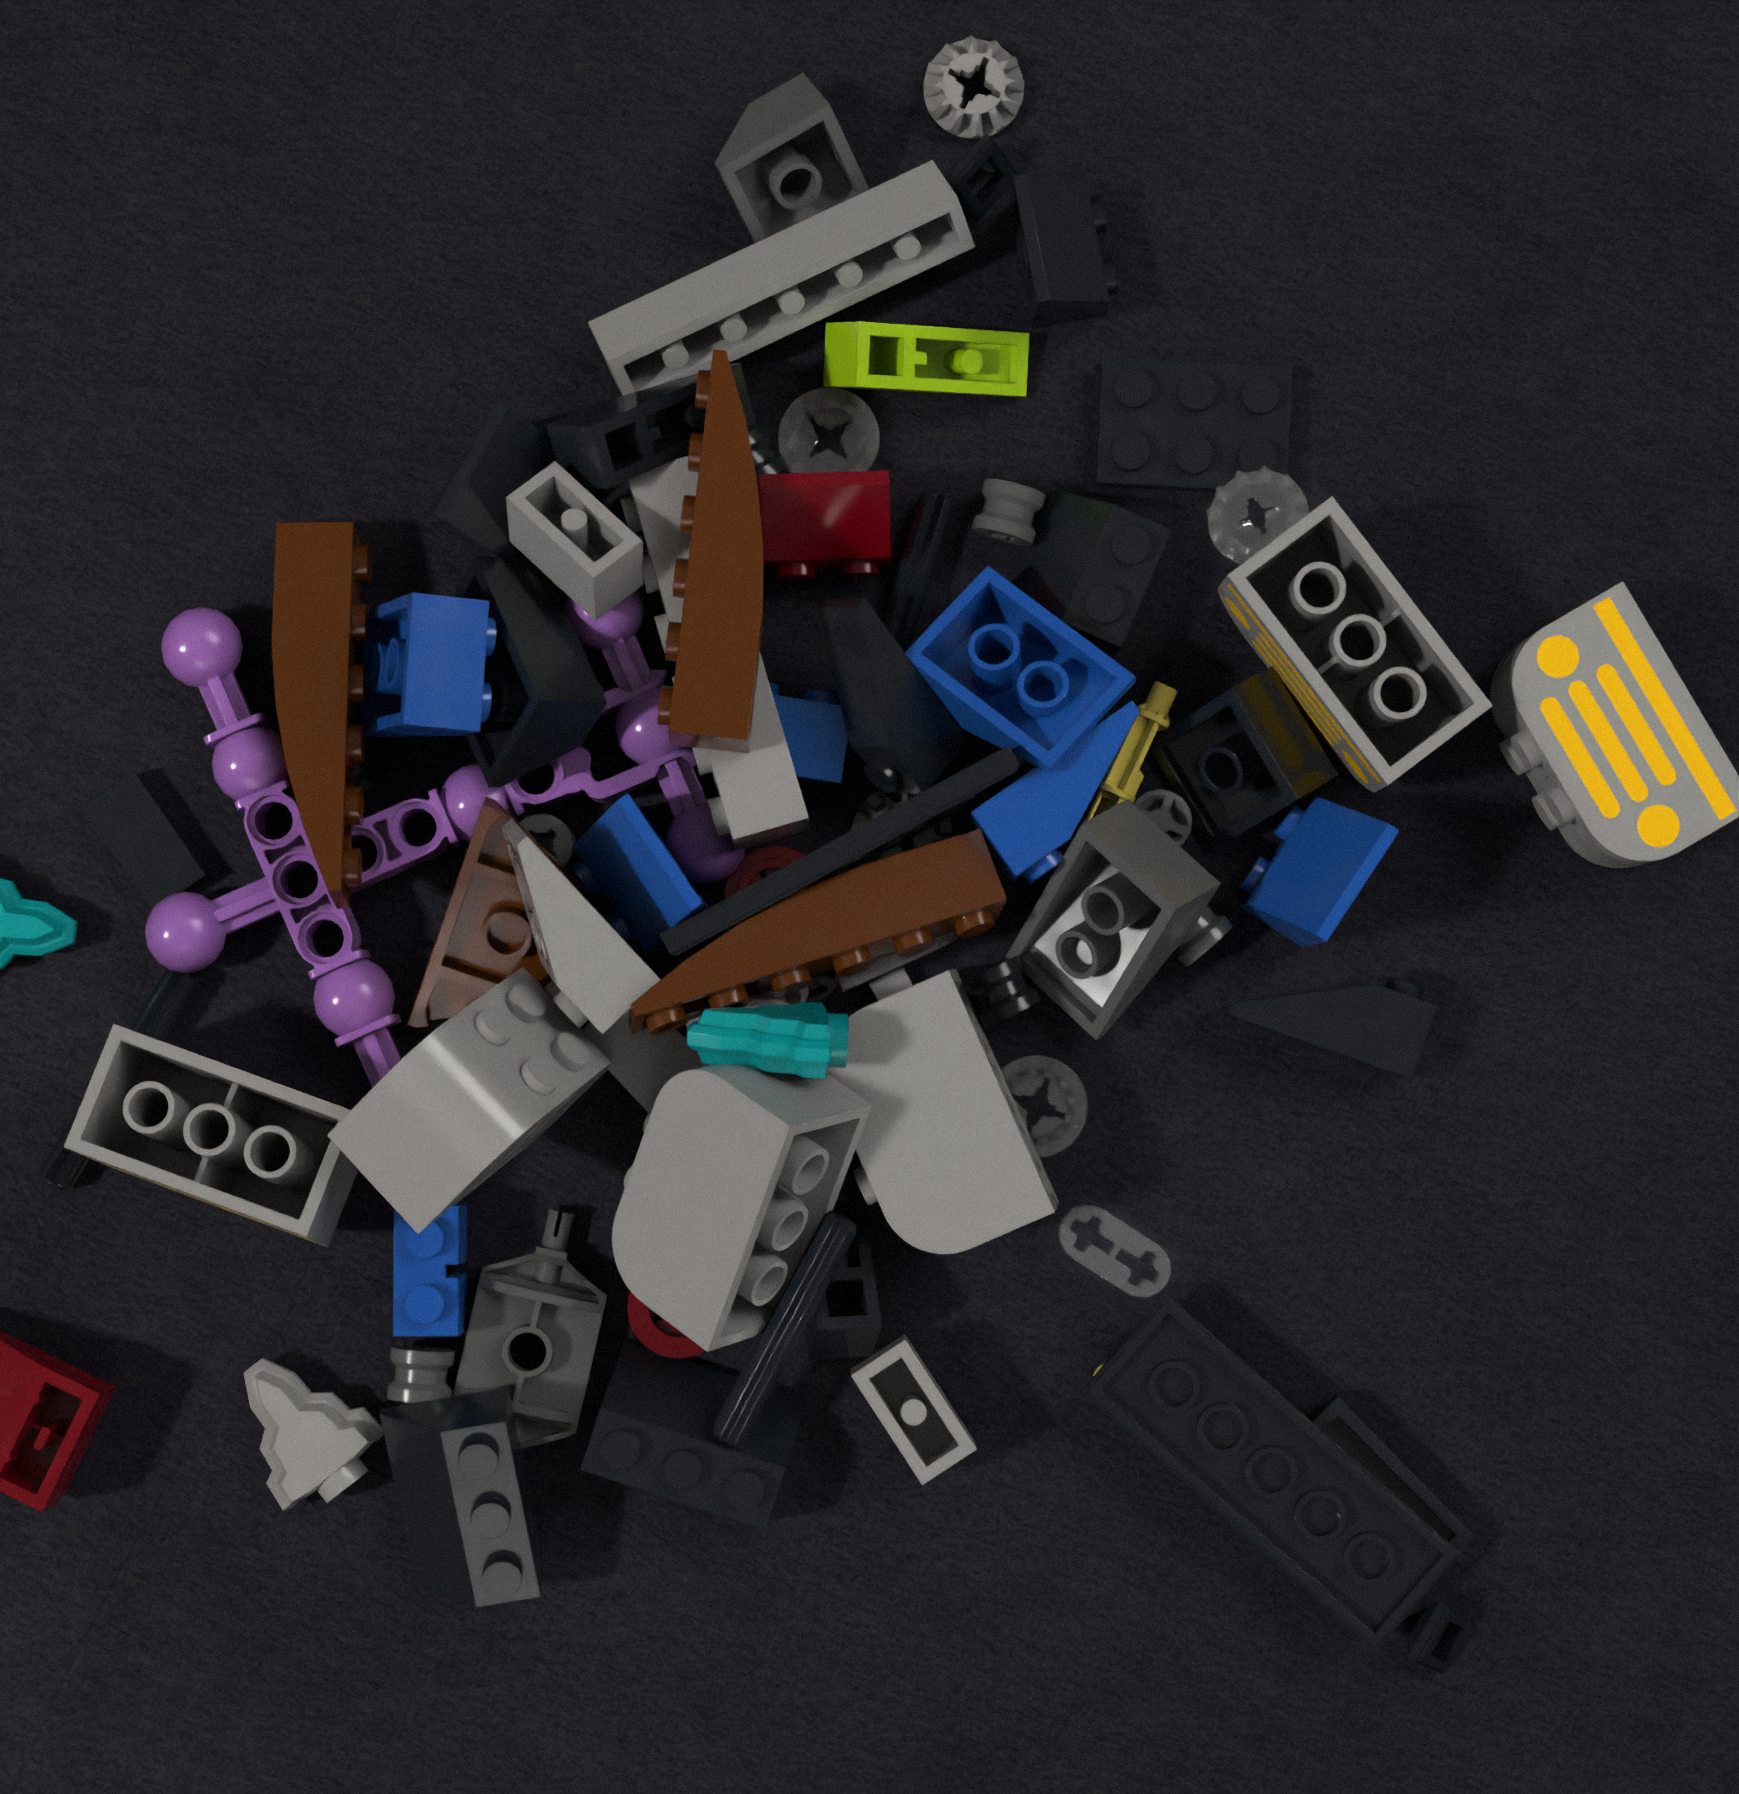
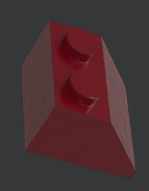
[759,470,891,580]

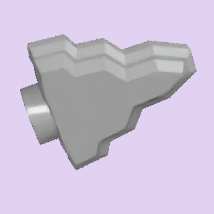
[244,1358,384,1511]

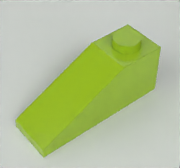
[823,321,1030,397]

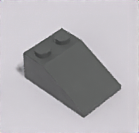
[1006,799,1221,1040]

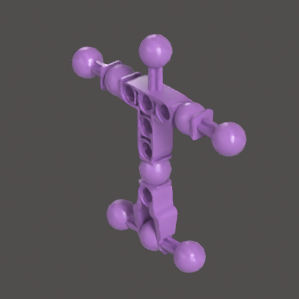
[145,589,746,1088]

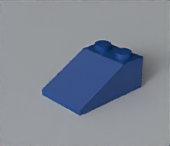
[905,566,1136,773]
[357,592,496,737]
[968,700,1140,884]
[572,793,709,954]
[1239,796,1399,948]

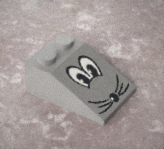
[502,818,661,1034]

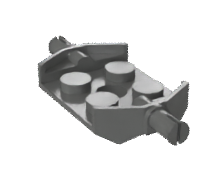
[453,1208,610,1454]

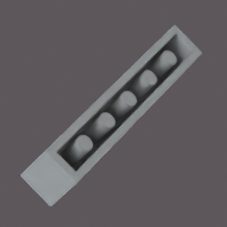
[588,160,975,396]
[619,456,809,851]

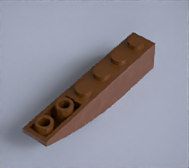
[658,349,764,753]
[271,522,372,909]
[628,829,1007,1035]

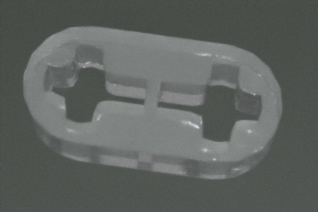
[1058,1204,1171,1297]

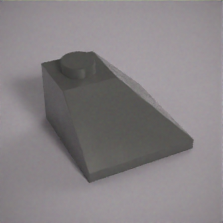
[714,73,869,243]

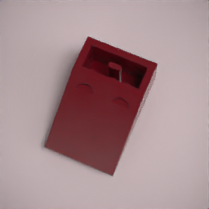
[0,1331,116,1512]

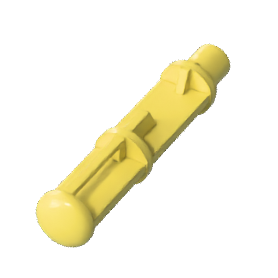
[1084,681,1178,822]

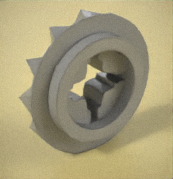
[923,35,1024,139]

